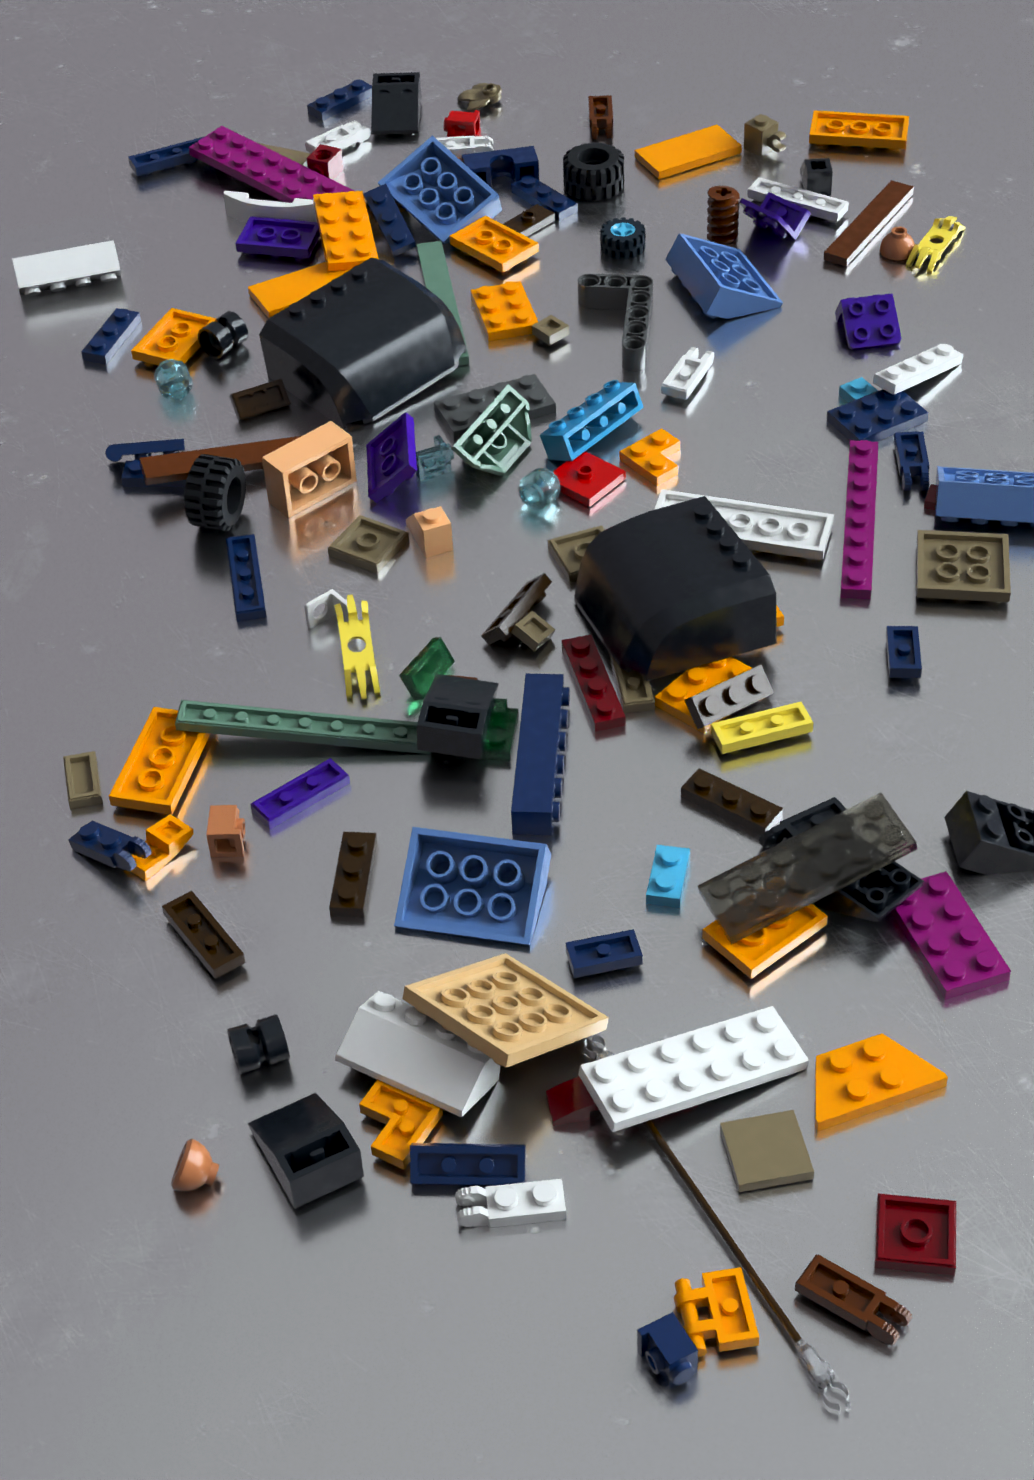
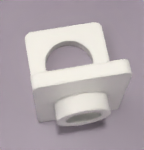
[304,589,358,629]

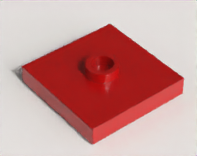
[545,451,626,507]

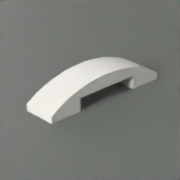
[223,191,317,223]

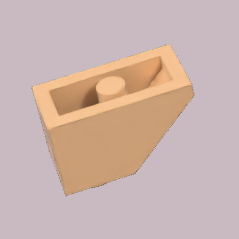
[406,506,453,558]

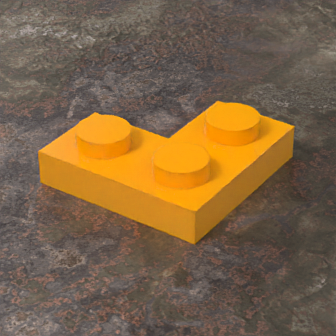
[619,428,680,486]
[359,1080,443,1170]

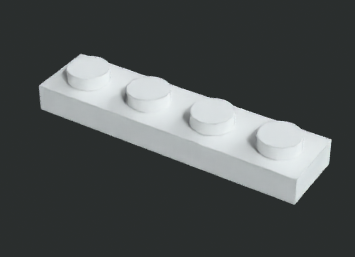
[747,177,849,222]
[873,344,963,395]

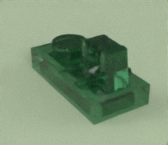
[399,637,455,700]
[481,698,519,761]

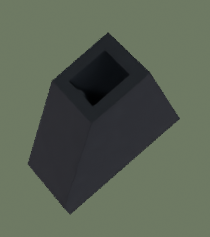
[800,158,833,197]

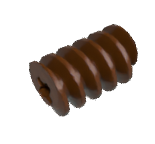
[707,185,740,245]

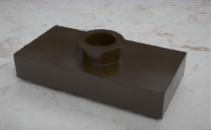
[503,204,555,237]
[229,378,291,422]

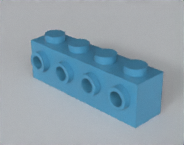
[540,380,644,461]

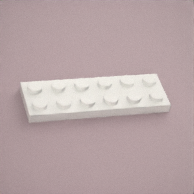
[654,489,834,561]
[578,1006,809,1132]

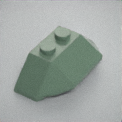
[451,384,532,476]

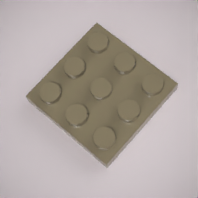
[917,530,1011,602]

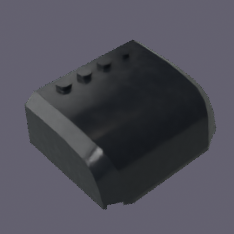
[259,257,467,429]
[574,496,777,681]

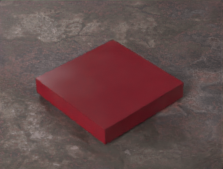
[874,1193,957,1276]

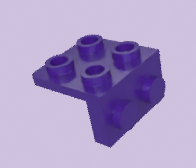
[739,192,811,240]
[835,293,902,350]

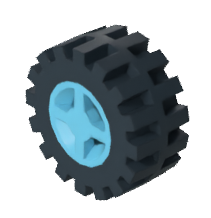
[600,217,646,259]

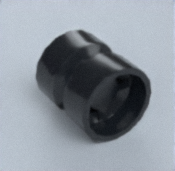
[198,311,248,359]
[227,1014,290,1075]

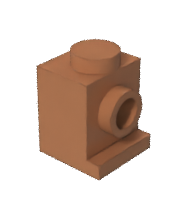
[206,805,245,857]

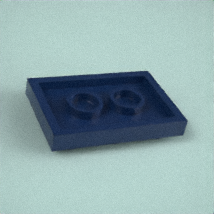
[827,389,929,442]

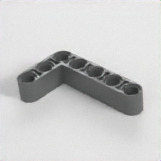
[578,274,653,372]

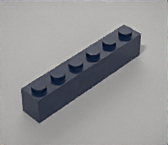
[511,673,570,836]

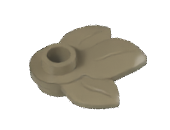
[457,83,502,112]

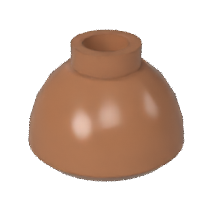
[880,226,915,261]
[171,1139,219,1191]

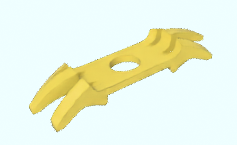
[906,216,965,273]
[334,594,380,700]

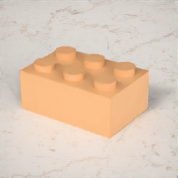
[262,421,357,518]

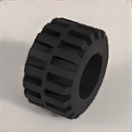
[563,143,624,201]
[184,454,246,531]

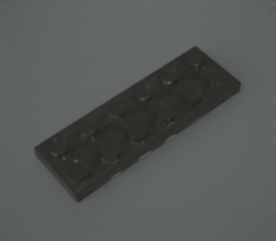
[697,792,917,945]

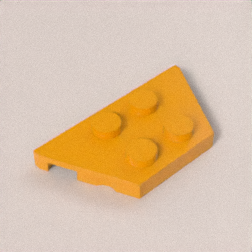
[815,1033,948,1132]

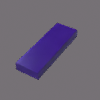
[250,758,350,830]

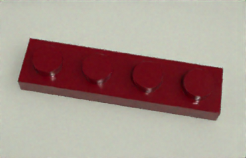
[562,634,626,732]

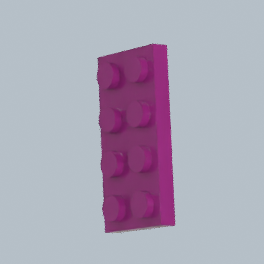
[891,871,1011,1000]

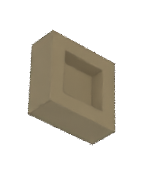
[532,315,569,345]
[511,611,556,652]

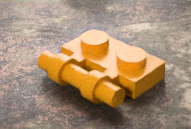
[674,1267,759,1357]

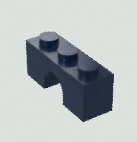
[462,146,539,188]

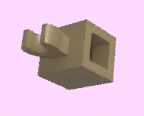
[744,114,787,157]

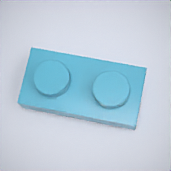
[646,845,690,908]

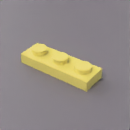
[711,702,814,754]

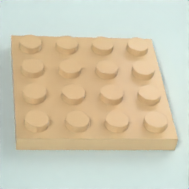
[402,953,609,1068]

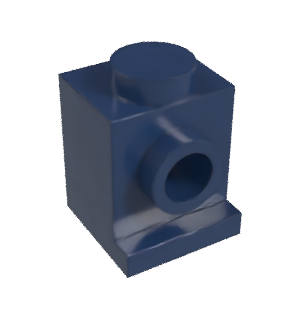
[637,1312,698,1386]

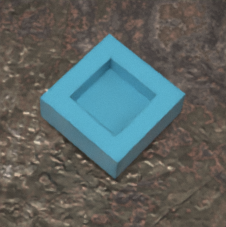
[839,377,878,403]

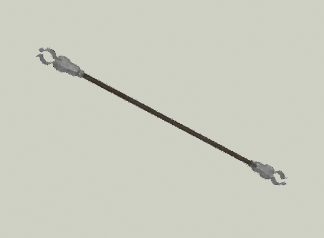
[583,1035,851,1415]

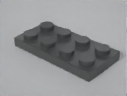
[434,374,556,441]

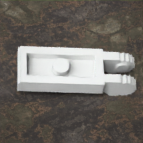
[305,121,371,153]
[427,135,494,159]
[661,347,714,400]
[455,1178,567,1228]

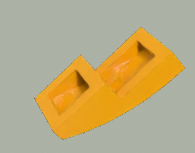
[130,814,194,881]

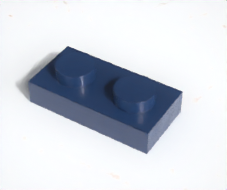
[886,626,922,678]
[565,929,643,978]

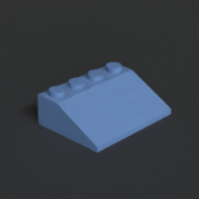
[378,135,502,244]
[665,233,783,319]
[935,466,1034,527]
[394,827,551,946]

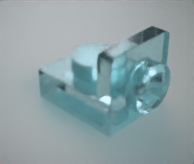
[416,435,454,481]

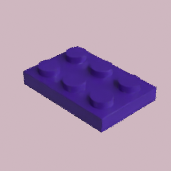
[235,216,320,259]
[366,412,417,503]

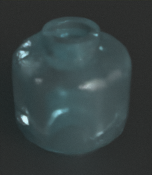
[154,359,193,400]
[518,468,561,510]

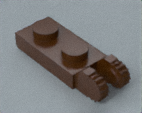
[588,95,613,139]
[795,1254,913,1346]

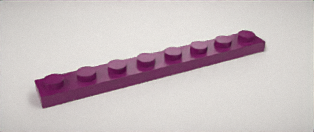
[840,440,878,600]

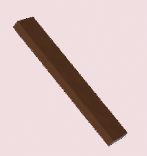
[823,180,914,267]
[139,436,301,485]

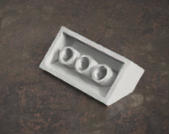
[12,240,121,296]
[335,991,501,1118]

